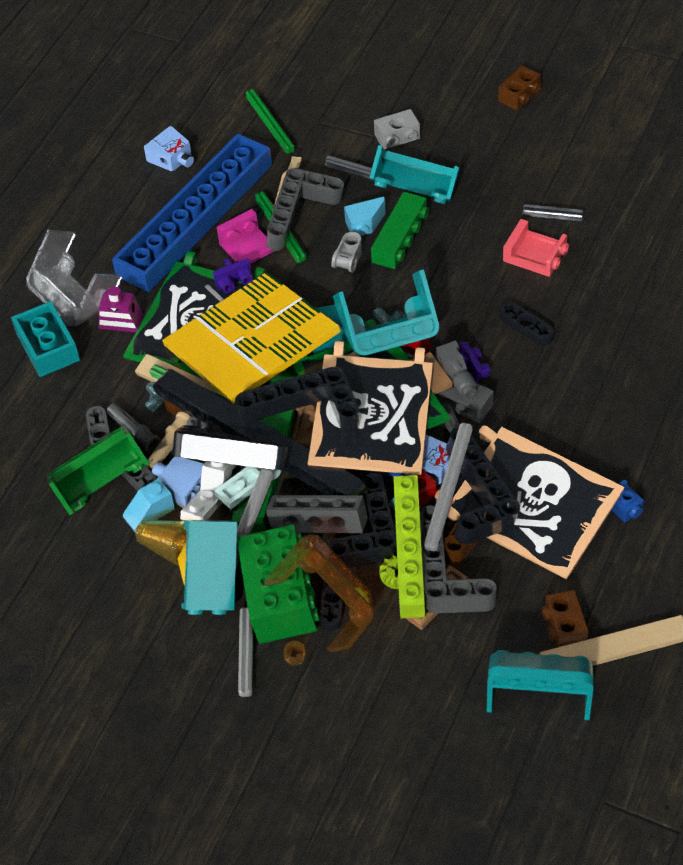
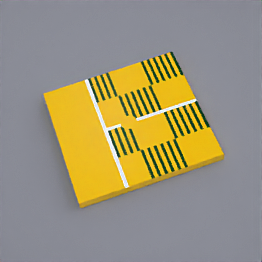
[162,272,341,404]

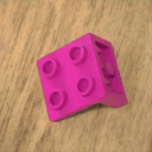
[217,209,274,264]

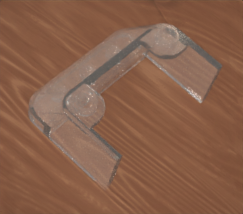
[26,230,122,326]

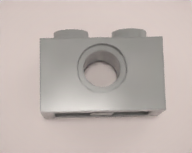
[374,109,420,149]

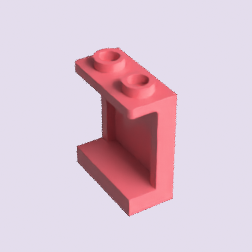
[503,219,569,277]

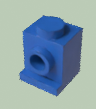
[611,479,644,523]

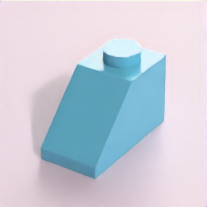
[344,197,386,236]
[123,479,175,533]

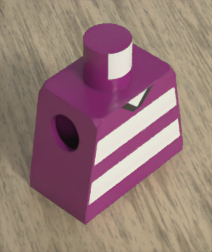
[99,286,144,332]

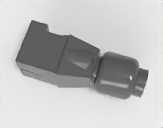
[436,340,477,398]

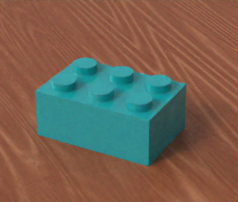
[11,301,80,377]

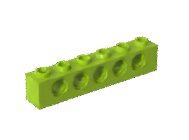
[394,475,425,619]

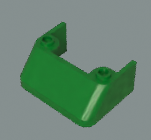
[47,425,150,515]

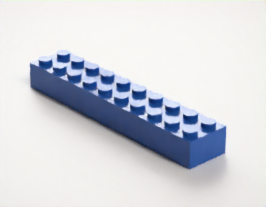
[112,134,272,293]

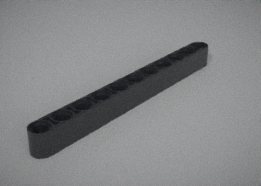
[153,369,366,496]

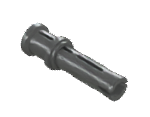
[107,403,162,454]

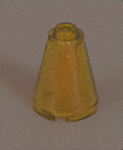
[135,520,187,567]

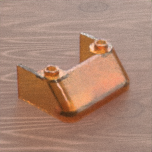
[264,534,374,652]

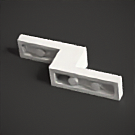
[180,461,237,520]

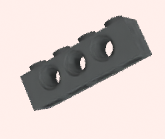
[266,495,368,534]

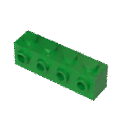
[371,192,429,269]

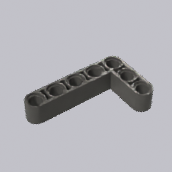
[266,168,344,251]
[420,506,497,613]

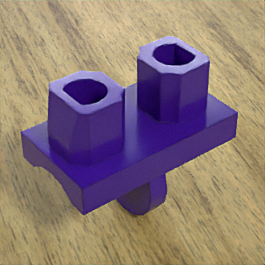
[212,258,253,293]
[459,342,490,383]

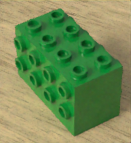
[237,524,320,644]

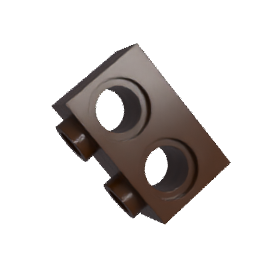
[498,65,541,111]
[542,590,588,648]

